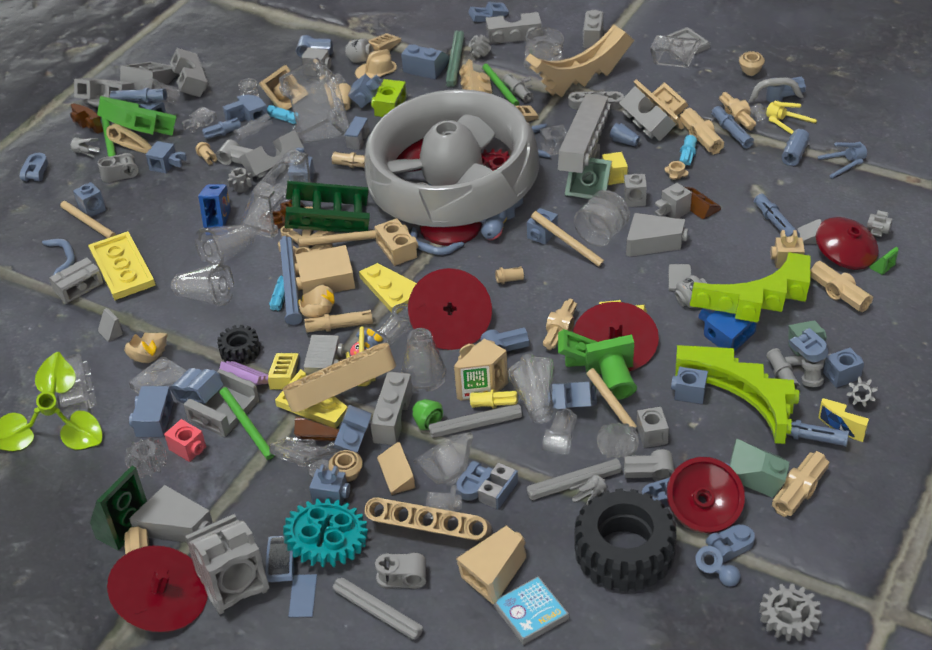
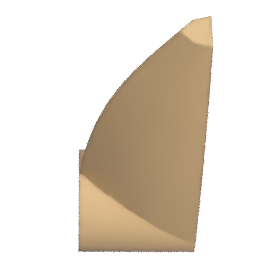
[106,123,152,153]

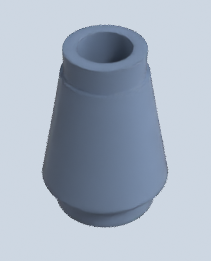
[610,123,640,147]

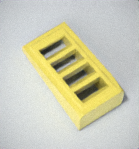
[268,353,299,389]

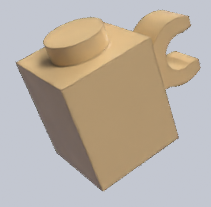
[770,230,805,268]

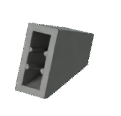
[626,213,688,257]
[129,485,213,542]

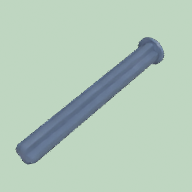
[280,236,303,325]

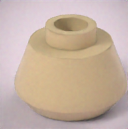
[739,51,765,76]
[328,450,362,482]

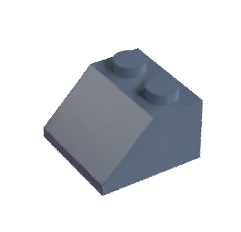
[401,44,450,79]

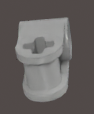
[98,153,138,183]
[375,553,426,589]

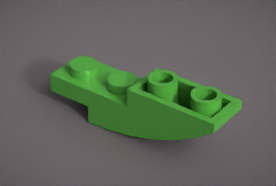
[97,96,176,136]

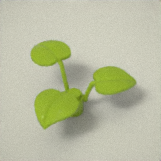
[0,352,102,451]

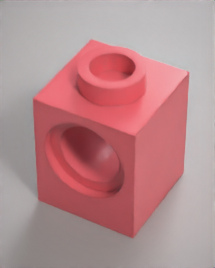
[164,419,206,462]

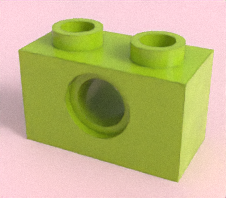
[371,79,407,117]

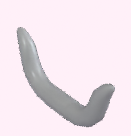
[749,77,803,103]

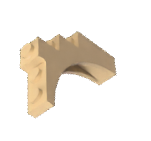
[525,25,634,97]

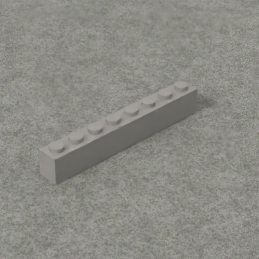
[558,94,611,173]

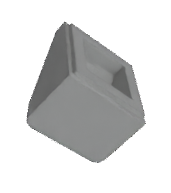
[797,219,822,245]
[668,264,691,291]
[98,308,123,342]

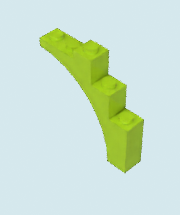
[690,252,811,323]
[675,345,799,444]

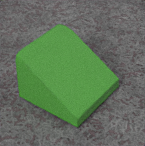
[870,247,899,275]

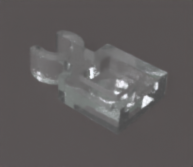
[182,106,217,133]

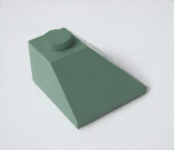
[565,158,612,201]
[729,439,789,498]

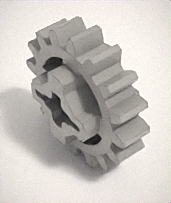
[759,584,822,641]

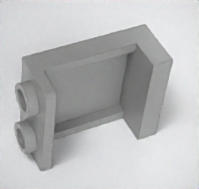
[183,369,259,437]

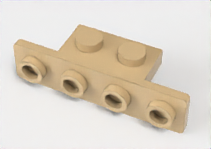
[459,60,492,94]
[634,79,688,130]

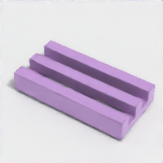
[219,361,268,385]

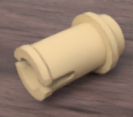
[196,142,217,165]
[495,266,524,285]

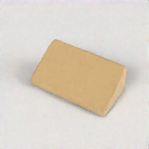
[377,442,415,495]

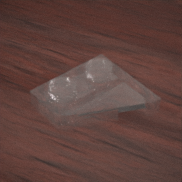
[129,356,187,394]
[269,437,337,467]

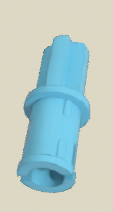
[679,135,697,167]

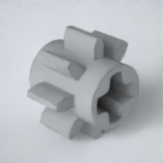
[469,34,491,58]
[227,168,253,193]
[867,210,893,238]
[847,376,878,407]

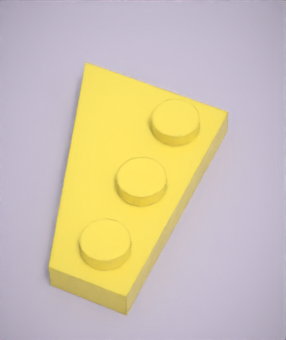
[359,263,417,314]
[275,369,347,428]

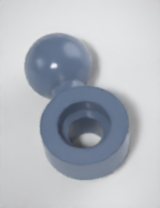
[695,546,741,587]

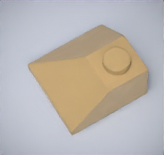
[259,65,308,110]

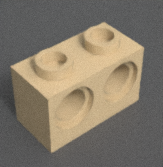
[374,218,418,266]

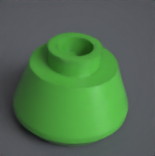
[412,399,443,430]

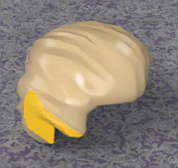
[298,284,335,318]
[124,333,168,363]

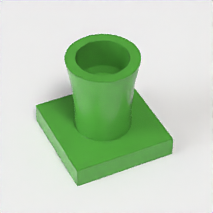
[585,335,637,400]

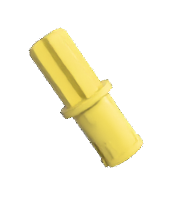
[470,390,518,408]

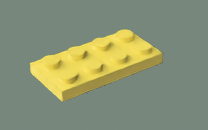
[88,231,156,300]

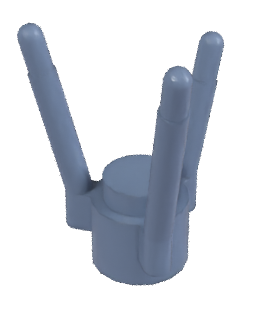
[818,142,867,178]

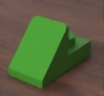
[558,329,597,367]

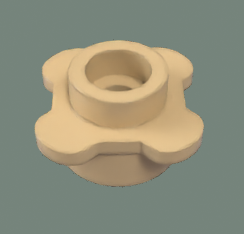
[665,161,688,180]

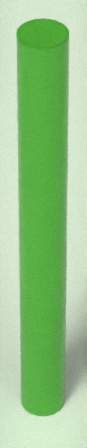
[482,64,520,106]
[101,118,116,157]
[219,387,275,460]

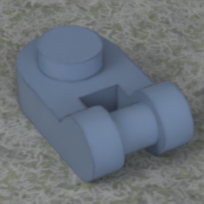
[20,153,48,181]
[788,328,828,362]
[457,461,493,500]
[706,525,755,562]

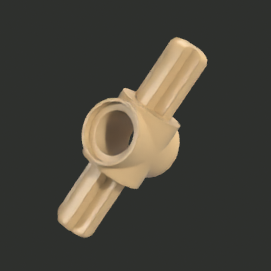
[719,92,756,130]
[543,299,577,350]

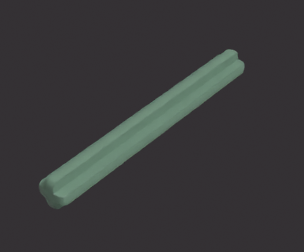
[446,30,464,87]

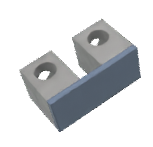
[345,116,369,150]
[478,463,518,510]

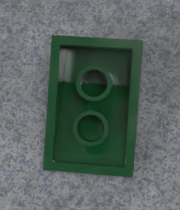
[90,465,147,551]

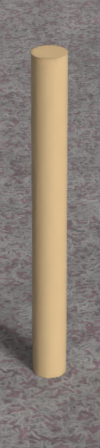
[60,201,116,238]
[531,211,604,267]
[298,230,376,247]

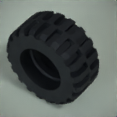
[575,489,677,592]

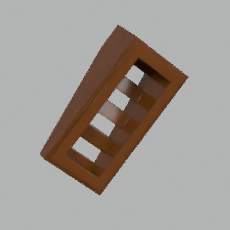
[294,417,339,441]

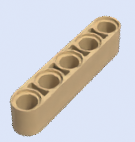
[283,343,396,412]
[365,498,492,541]

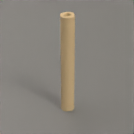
[586,368,637,432]

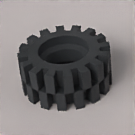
[217,325,261,364]

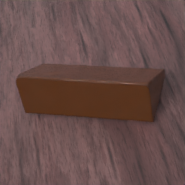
[685,187,722,219]

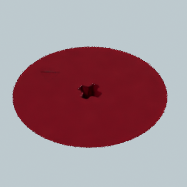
[408,268,492,350]
[573,302,659,371]
[107,546,208,632]

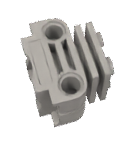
[185,514,269,615]

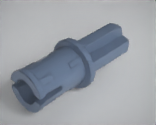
[202,118,241,139]

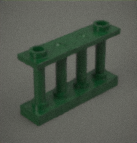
[284,181,370,233]

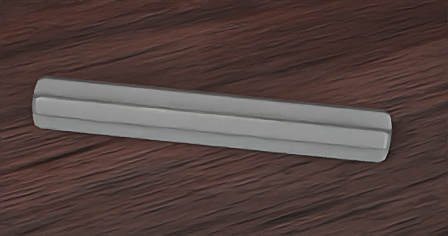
[429,404,522,438]
[527,459,622,500]
[333,578,423,640]

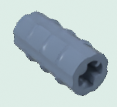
[782,129,809,166]

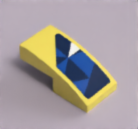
[818,398,869,442]

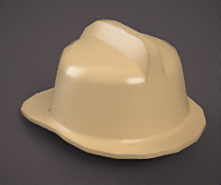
[355,49,397,79]

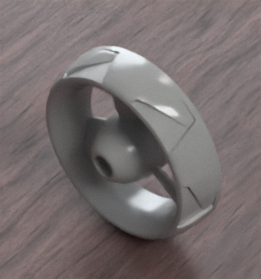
[364,89,539,227]

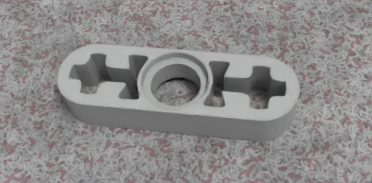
[569,92,624,109]

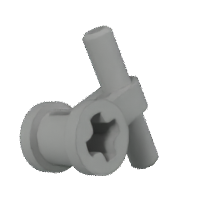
[784,354,830,387]

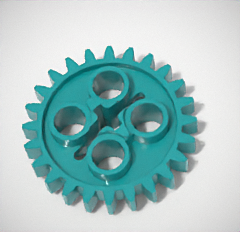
[283,498,368,568]

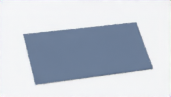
[288,574,317,617]

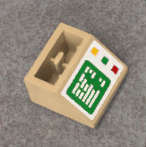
[454,339,508,401]

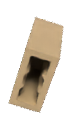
[295,245,355,295]

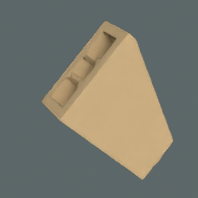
[456,526,526,604]

